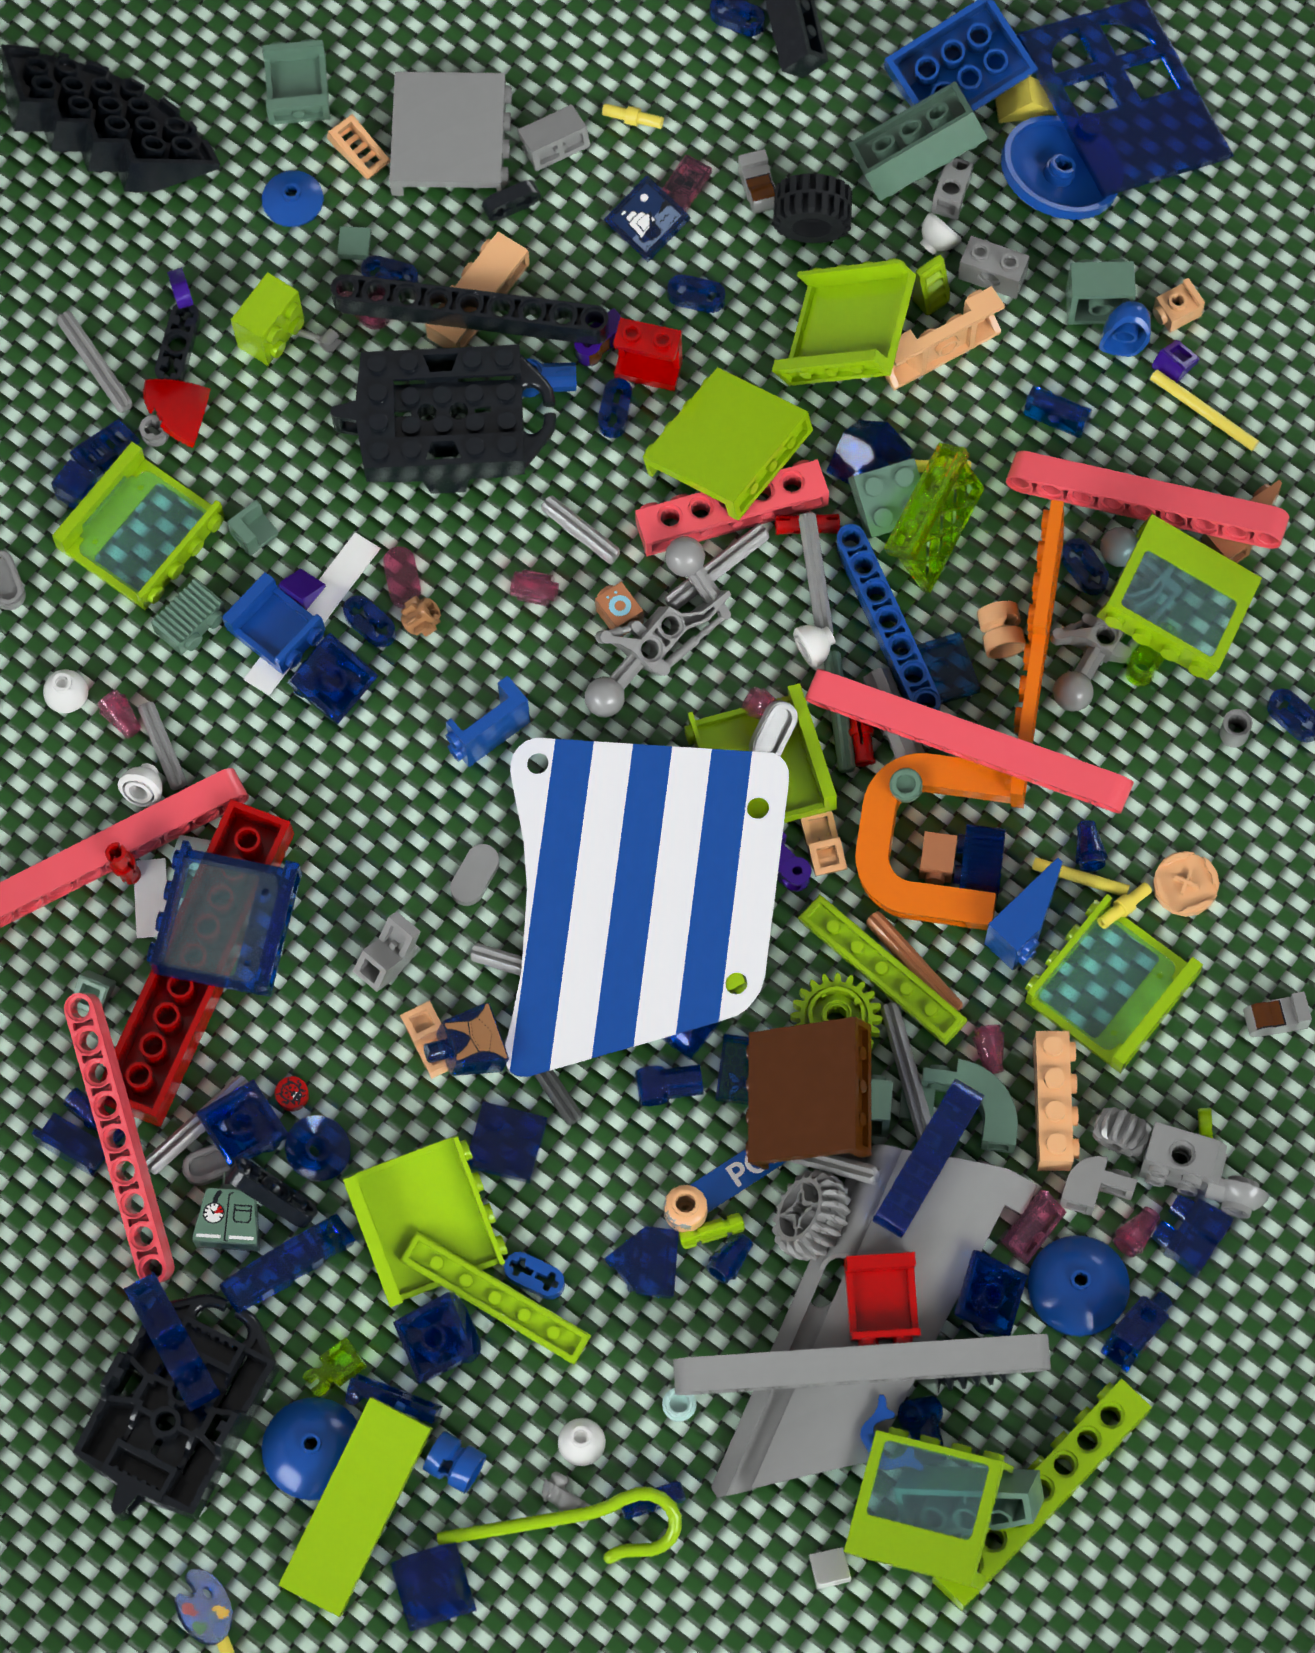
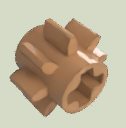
[401,596,441,637]

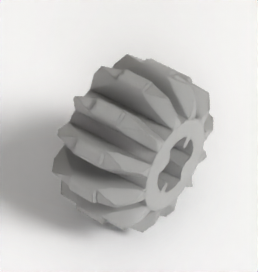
[1092,1107,1152,1157]

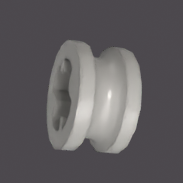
[139,415,169,447]

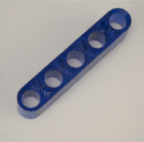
[872,1078,985,1238]

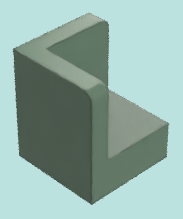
[227,500,278,556]

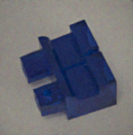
[1151,1195,1235,1278]

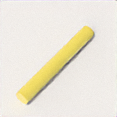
[1032,857,1130,896]

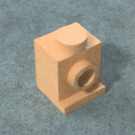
[1153,278,1205,333]

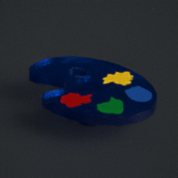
[174,1569,232,1645]

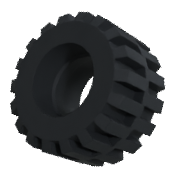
[773,173,852,243]

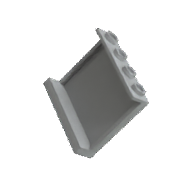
[389,72,512,196]

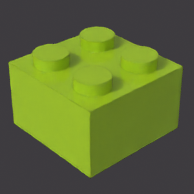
[231,272,304,366]

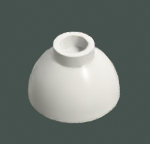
[920,213,961,255]
[793,625,836,668]
[43,669,88,713]
[118,763,163,807]
[558,1418,606,1466]

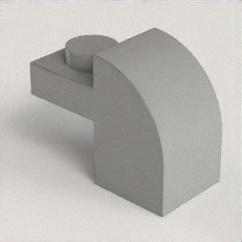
[352,911,421,992]
[1059,1156,1137,1216]

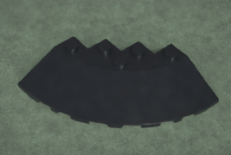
[0,44,220,193]

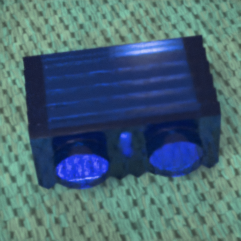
[953,824,1006,898]

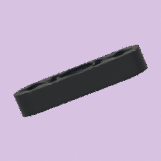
[155,304,200,381]
[227,1158,318,1228]

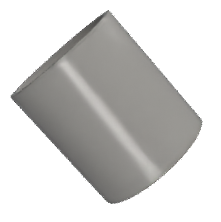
[1219,709,1253,748]

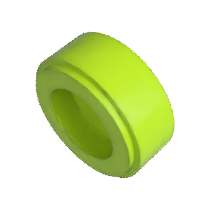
[1198,1108,1213,1138]

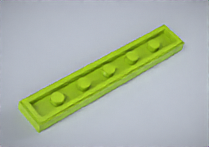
[798,894,968,1046]
[399,1231,592,1365]

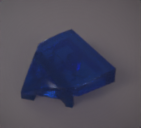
[604,1226,679,1299]

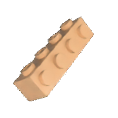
[1033,1031,1080,1171]

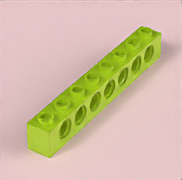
[932,1378,1152,1611]

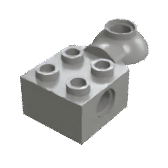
[1138,1122,1269,1219]

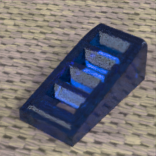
[69,419,140,482]

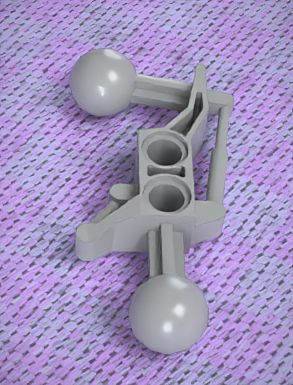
[1050,527,1181,712]
[585,536,732,718]

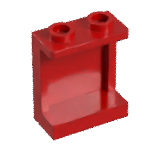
[613,317,683,391]
[844,1252,921,1346]

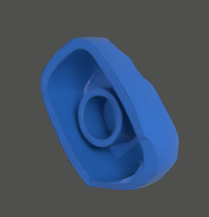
[1099,301,1151,357]

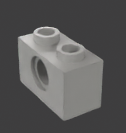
[958,236,1030,299]

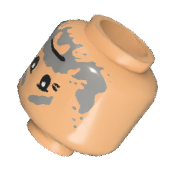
[664,1185,707,1233]

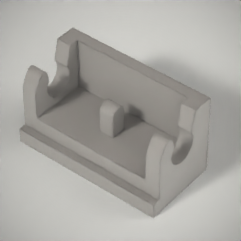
[517,104,590,172]

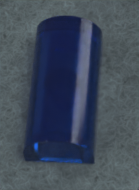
[1023,385,1092,438]

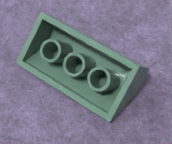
[848,81,988,201]

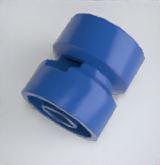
[422,1431,487,1494]

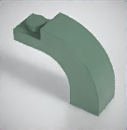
[921,1059,1018,1154]

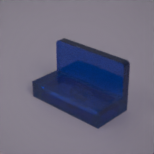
[31,1113,105,1177]

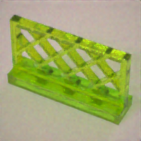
[883,443,985,593]

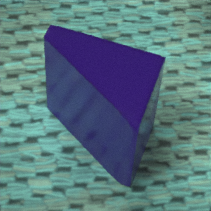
[1152,340,1200,383]
[278,568,326,610]

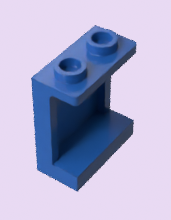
[222,572,326,675]
[445,675,530,767]

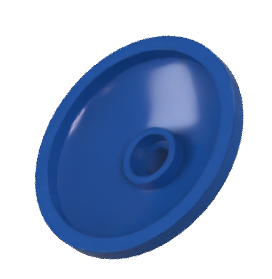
[1027,1235,1130,1337]
[262,1397,358,1501]

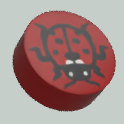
[275,1076,309,1111]

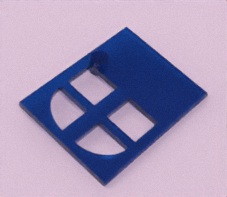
[1017,0,1234,197]

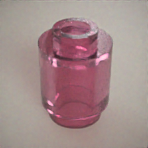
[510,569,559,607]

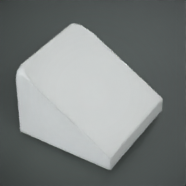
[809,1547,851,1589]

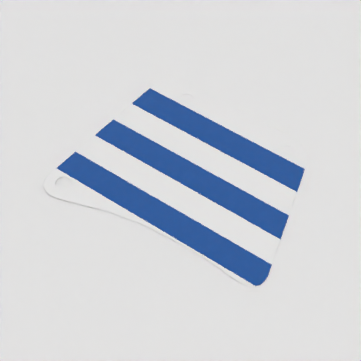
[504,738,789,1077]

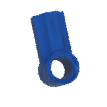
[515,358,576,398]

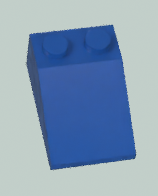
[984,858,1063,971]

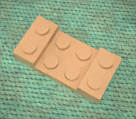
[884,286,1005,391]

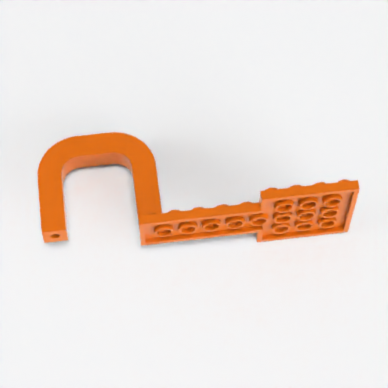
[855,500,1064,930]

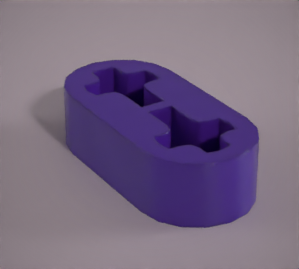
[167,267,194,309]

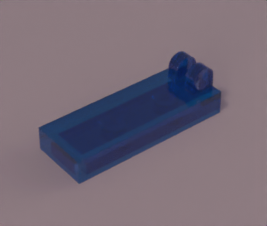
[345,1374,443,1424]

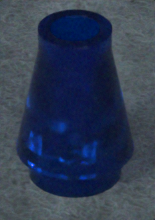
[1075,820,1108,872]
[706,1233,754,1284]

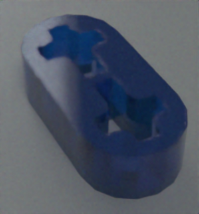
[710,0,765,37]
[361,255,419,283]
[667,275,725,313]
[598,378,632,438]
[1062,538,1109,595]
[343,595,396,648]
[1267,689,1315,743]
[621,1482,686,1520]

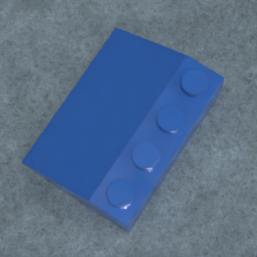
[884,0,1039,112]

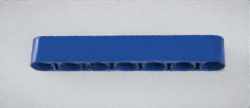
[837,524,941,711]

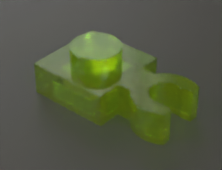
[302,1337,367,1397]

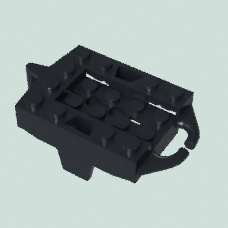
[330,345,556,494]
[72,1294,280,1521]

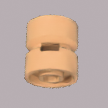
[977,601,1026,659]

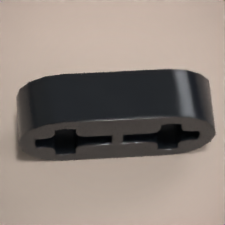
[482,180,541,221]

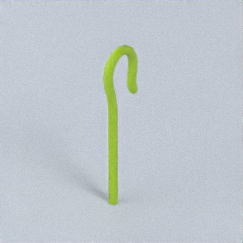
[437,1487,682,1564]

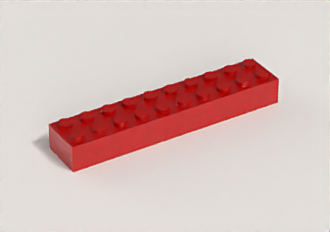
[100,799,294,1127]

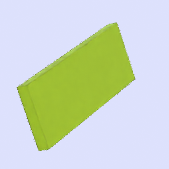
[279,1397,433,1617]

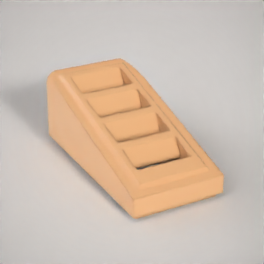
[327,114,390,180]

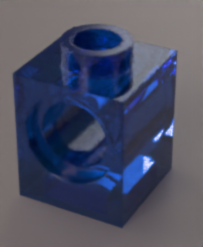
[51,459,98,509]

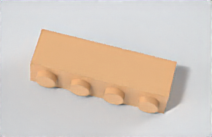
[425,231,530,348]

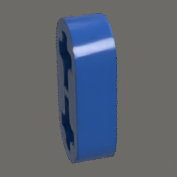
[504,1252,565,1300]

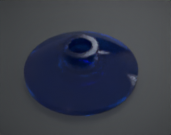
[285,1115,351,1181]

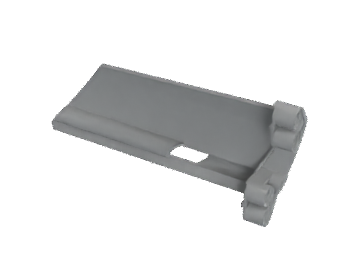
[711,1144,1037,1498]

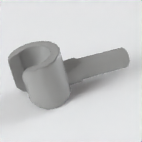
[297,328,341,353]

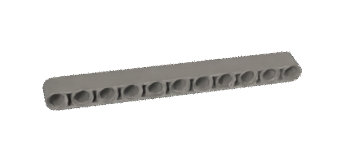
[673,1334,1051,1395]

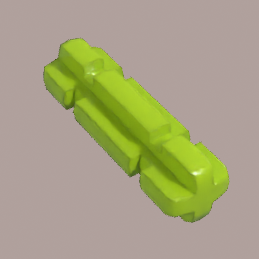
[679,1213,745,1249]

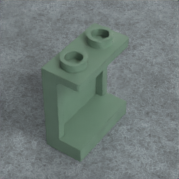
[262,39,330,125]

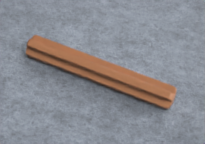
[866,911,963,1011]

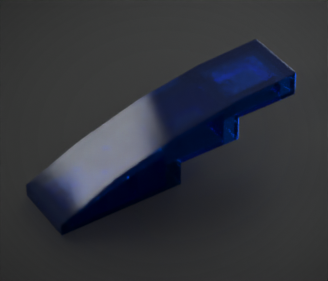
[219,1214,356,1313]
[124,1272,221,1411]

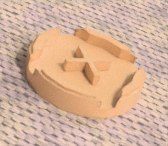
[1153,851,1220,917]

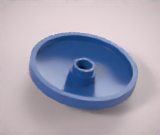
[1001,115,1123,220]

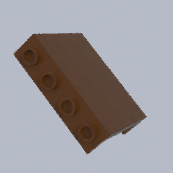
[746,1017,872,1170]

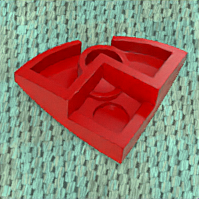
[143,379,211,448]

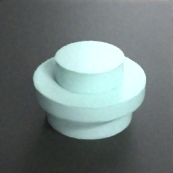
[662,1388,696,1422]

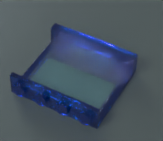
[147,840,302,997]

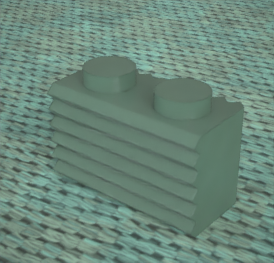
[151,578,226,656]

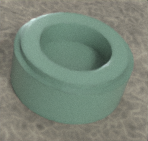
[889,768,923,803]

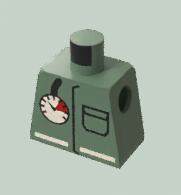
[192,1171,260,1252]

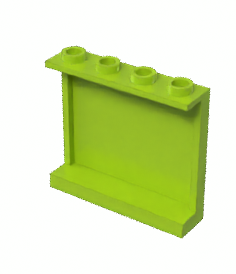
[772,258,916,386]
[643,367,813,521]
[684,683,837,823]
[342,1135,508,1307]

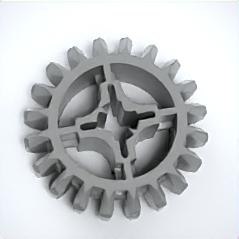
[772,1169,851,1261]

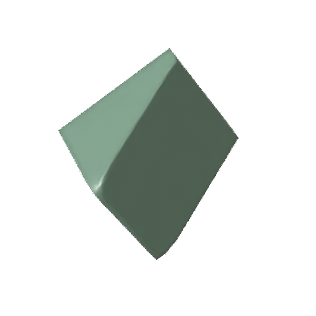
[73,970,116,1012]

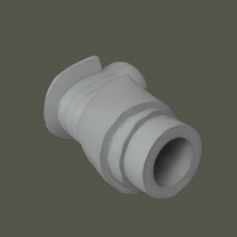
[542,1471,591,1524]

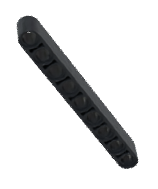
[331,274,609,344]

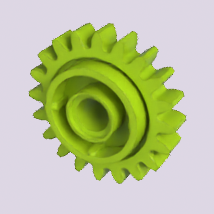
[790,972,882,1049]

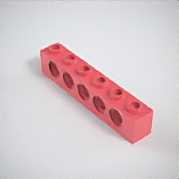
[635,459,829,557]

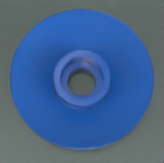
[262,170,324,227]

